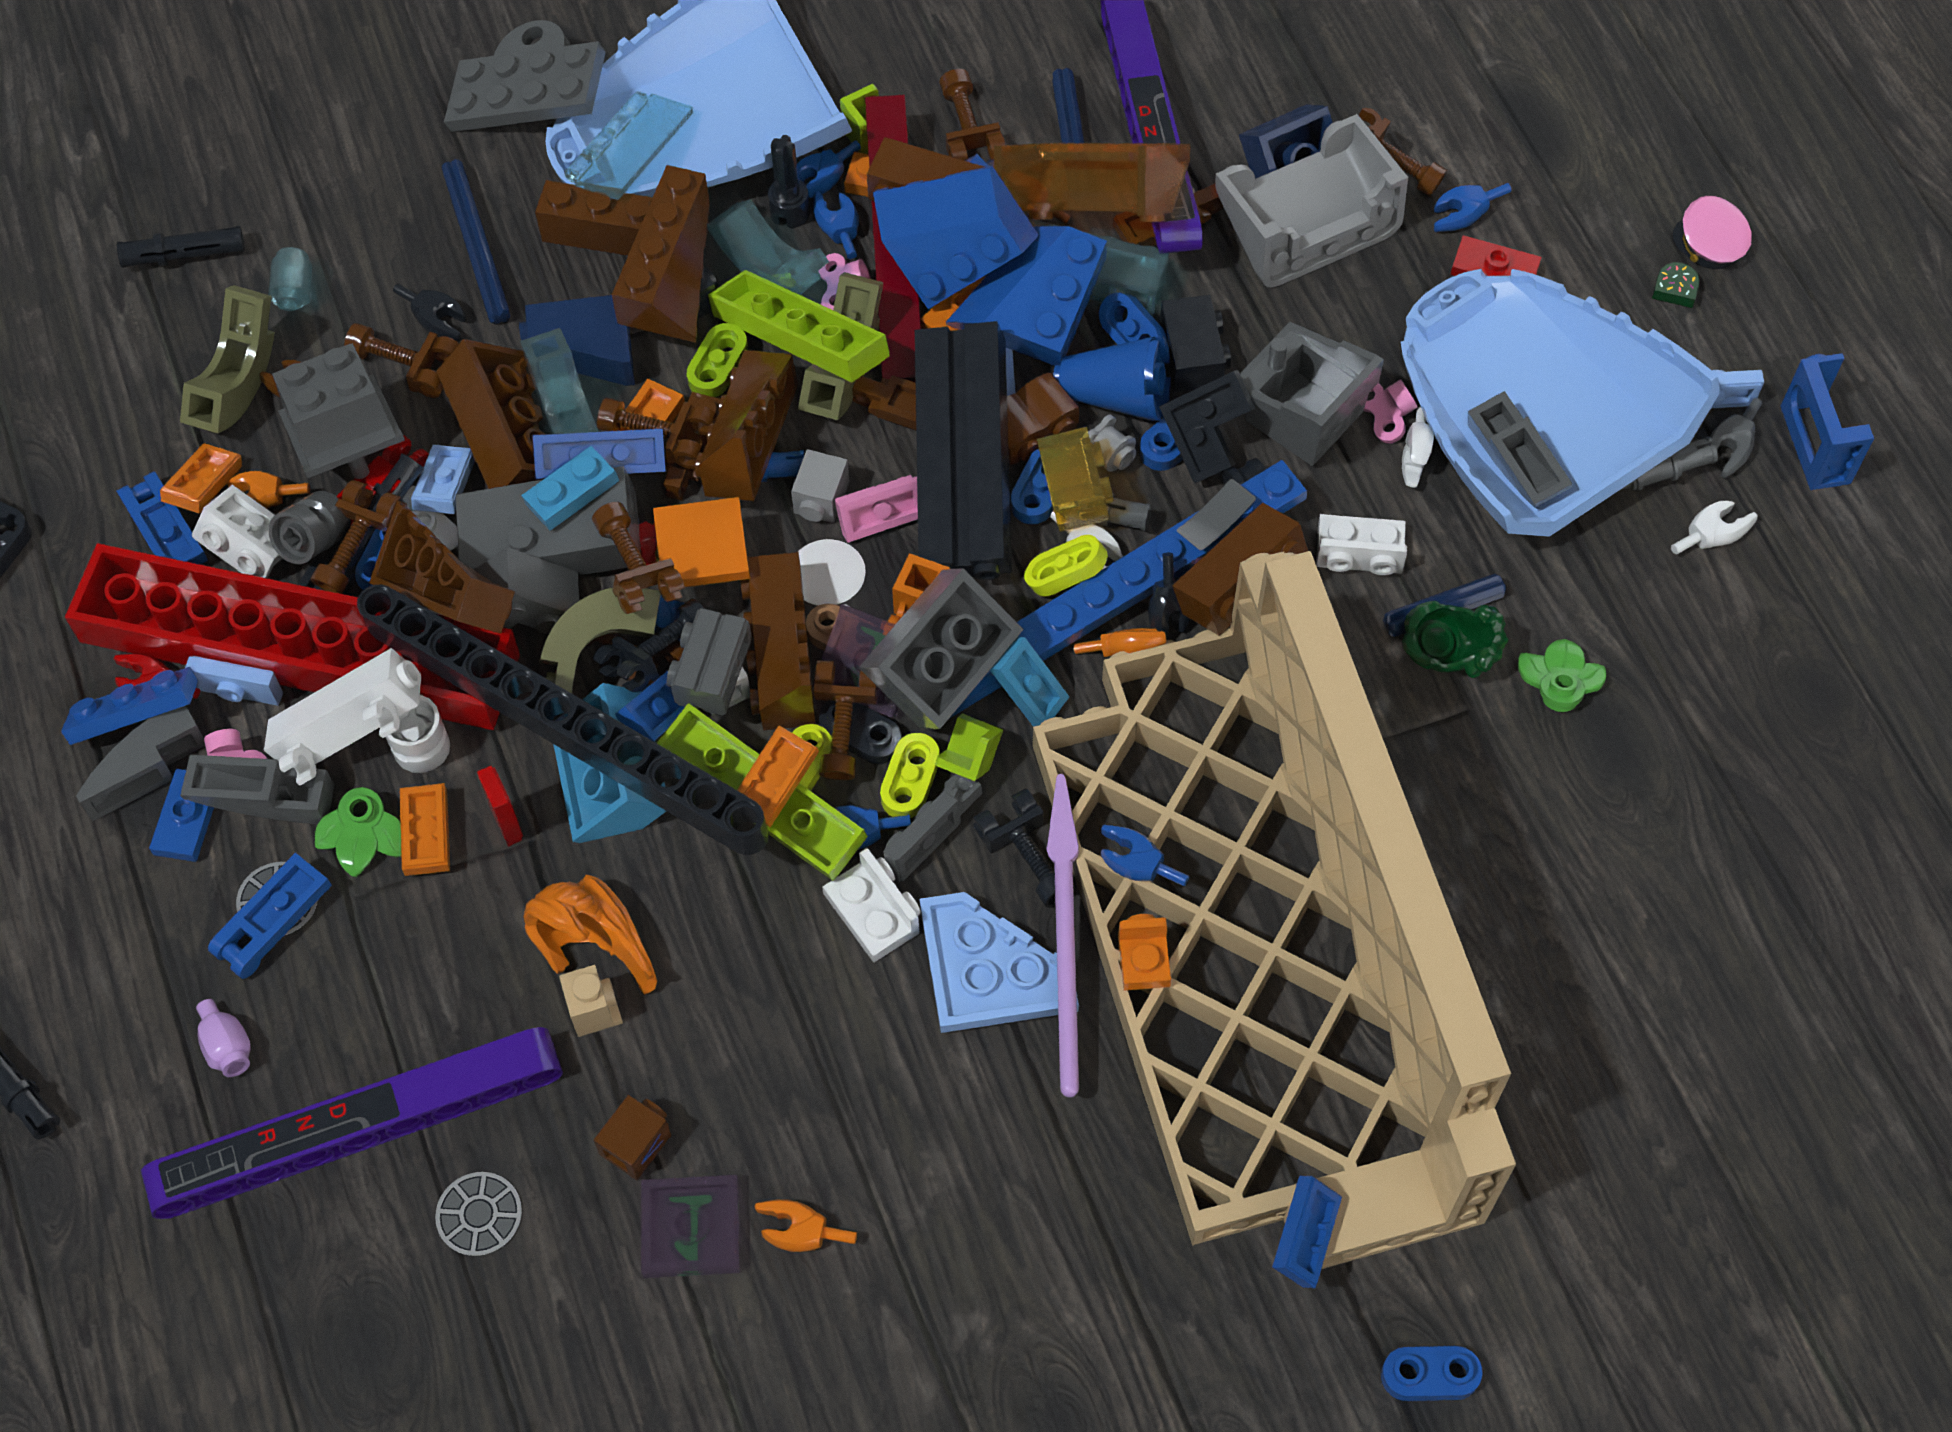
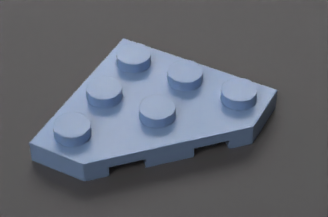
[919,892,1079,1033]

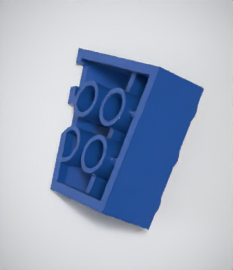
[873,166,1039,309]
[946,226,1107,366]

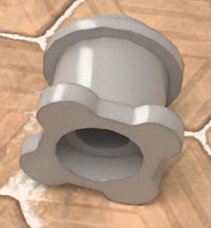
[1083,414,1136,472]

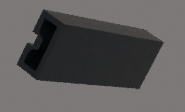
[915,321,1012,580]

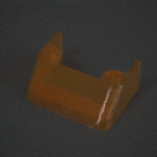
[994,143,1190,222]

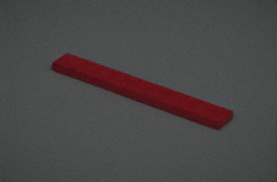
[865,95,921,383]

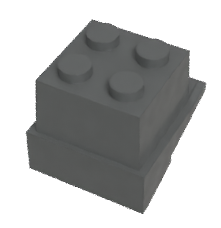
[1240,322,1384,466]
[272,343,405,479]

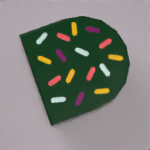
[1652,262,1699,308]

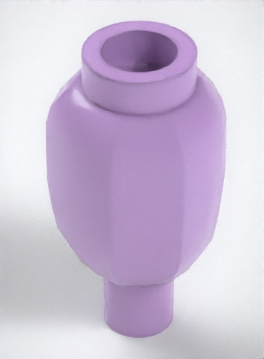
[196,999,251,1077]

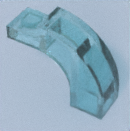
[708,200,829,295]
[520,328,599,434]

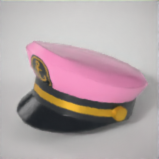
[1673,196,1752,269]

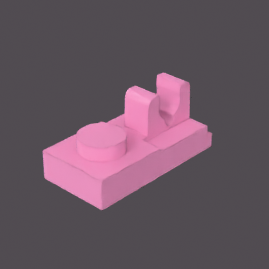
[834,475,918,542]

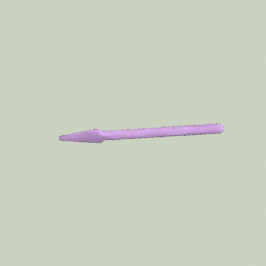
[1047,774,1079,1098]

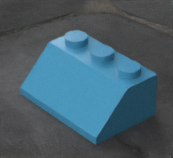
[553,683,666,843]

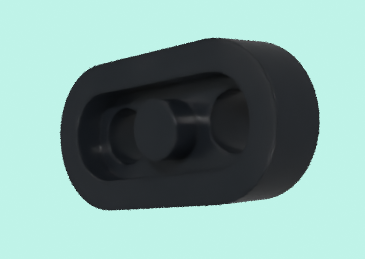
[819,701,901,764]

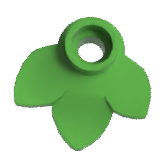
[1518,639,1606,712]
[315,787,402,877]

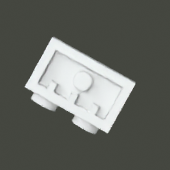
[192,484,282,578]
[1316,514,1407,575]
[822,848,921,963]

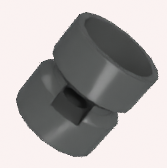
[269,491,351,564]

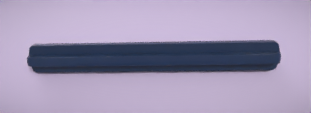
[442,159,511,325]

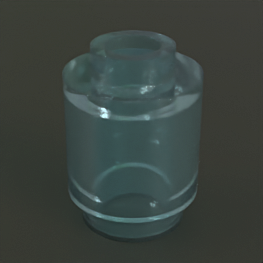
[268,247,313,311]

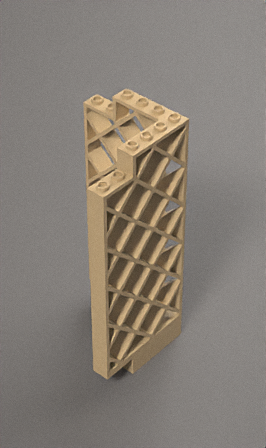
[1033,551,1516,1269]

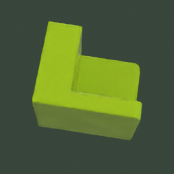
[840,84,879,154]
[935,714,1003,781]

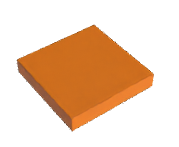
[653,497,750,587]

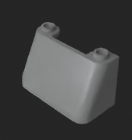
[1215,114,1408,287]

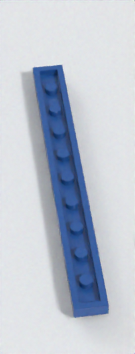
[949,460,1307,719]

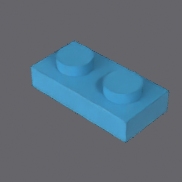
[521,446,620,531]
[990,636,1069,727]

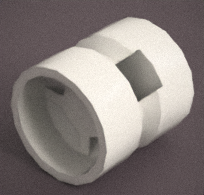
[386,695,450,773]

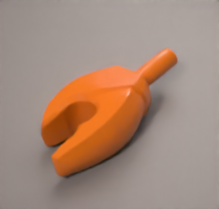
[227,471,310,509]
[1074,628,1167,657]
[755,1199,857,1252]

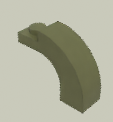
[798,272,884,420]
[180,285,275,433]
[539,588,661,693]

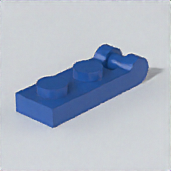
[116,471,208,565]
[208,853,332,979]

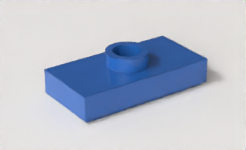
[149,769,214,862]
[1272,1176,1342,1288]

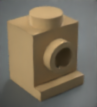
[559,965,623,1037]

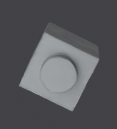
[791,449,850,523]

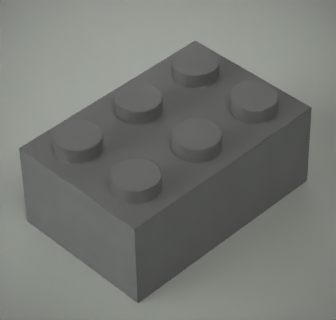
[859,568,1024,729]

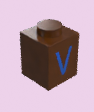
[593,1095,671,1180]

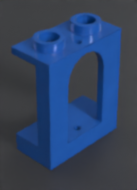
[1780,353,1874,490]

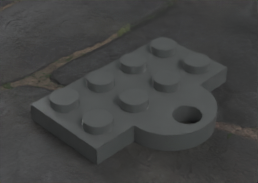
[444,20,606,132]

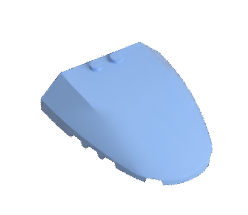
[546,0,852,197]
[1401,269,1720,537]

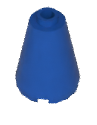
[1053,337,1171,421]

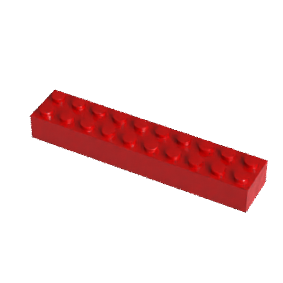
[65,543,520,730]

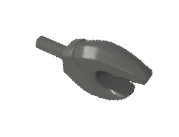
[1709,398,1762,478]

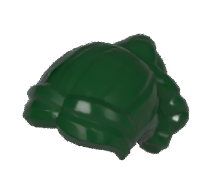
[1402,601,1508,678]

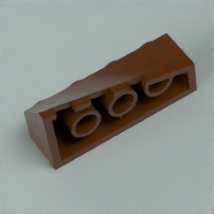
[612,165,710,343]
[436,339,546,489]
[695,350,798,501]
[369,501,515,634]
[741,552,816,731]

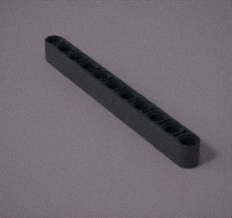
[357,584,769,855]

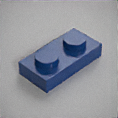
[614,671,685,742]

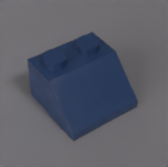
[1238,104,1333,179]

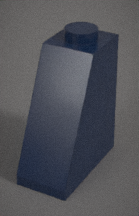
[519,295,635,386]

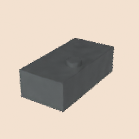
[456,466,641,576]

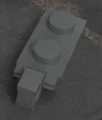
[883,774,982,882]

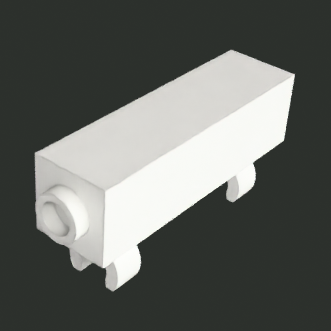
[264,648,421,785]

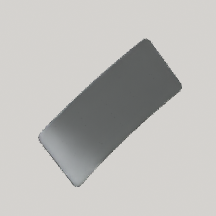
[1177,479,1256,550]

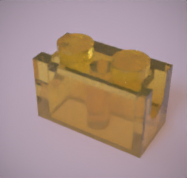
[1037,427,1114,532]

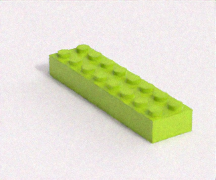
[708,270,890,383]
[657,703,868,881]

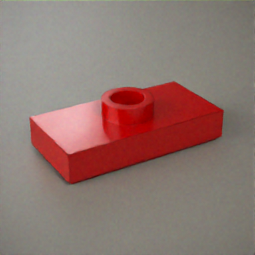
[1450,235,1542,276]

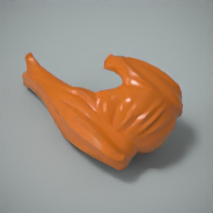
[523,875,657,994]

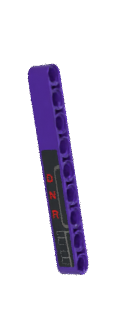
[1100,0,1202,255]
[141,1027,563,1219]

